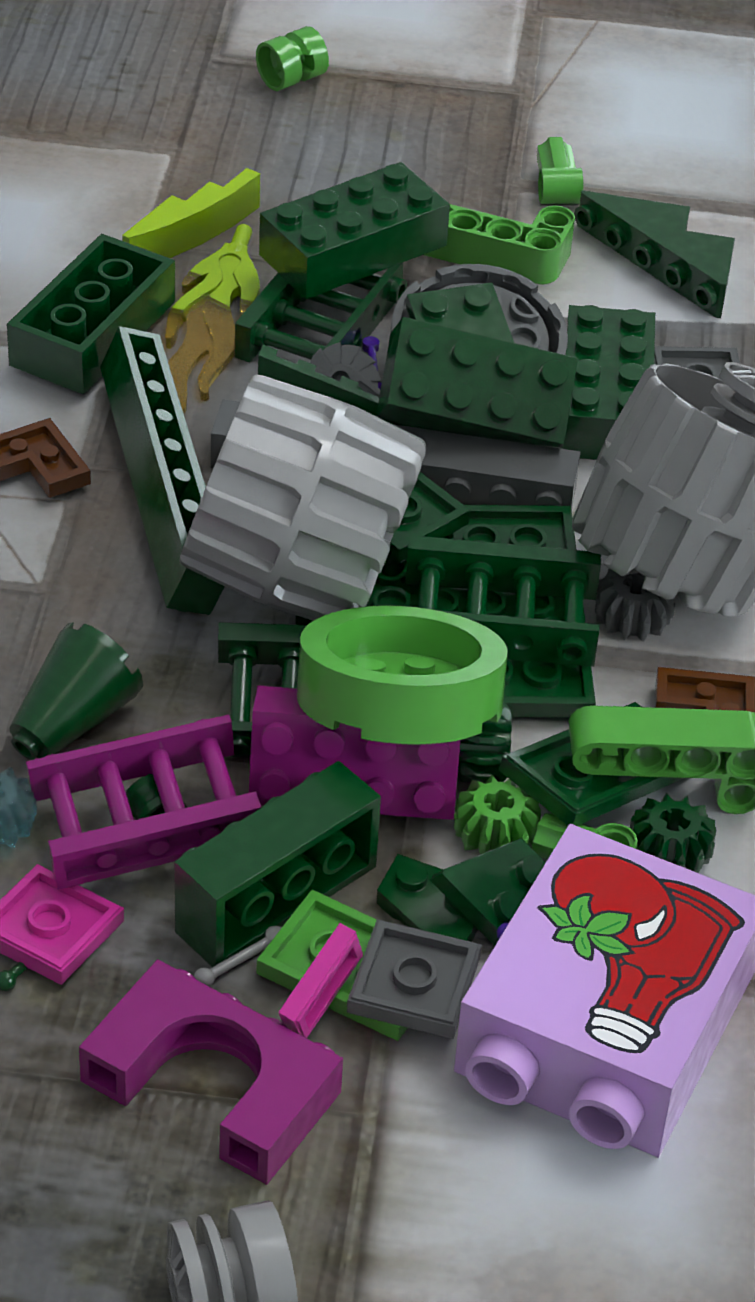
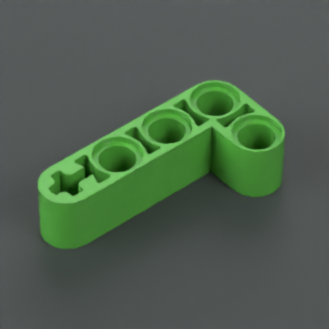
[424,204,575,284]
[568,705,755,814]

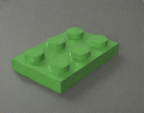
[256,890,407,1041]

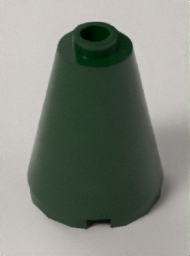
[9,622,144,760]

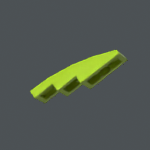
[122,168,260,258]

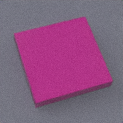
[0,864,124,985]

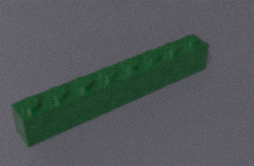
[100,326,225,615]

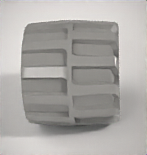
[572,363,755,616]
[179,375,426,621]

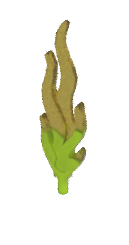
[165,224,260,414]

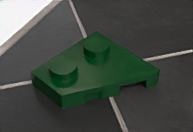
[406,282,514,343]
[430,838,545,946]
[376,854,478,942]

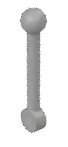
[194,926,282,987]

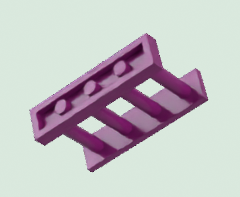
[26,714,261,890]

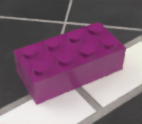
[249,686,460,820]

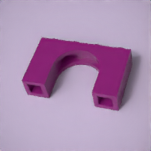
[79,959,343,1185]

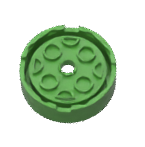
[297,606,508,744]

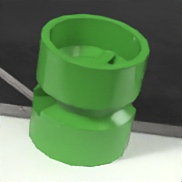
[256,26,329,91]

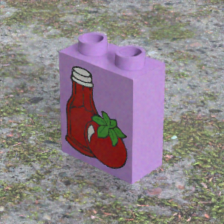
[454,824,755,1158]

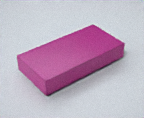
[278,923,363,1038]

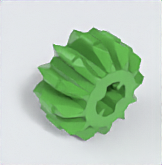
[453,774,541,854]

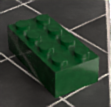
[259,162,450,299]
[7,233,175,395]
[560,305,656,460]
[376,317,578,449]
[174,761,381,967]

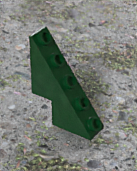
[574,190,735,319]

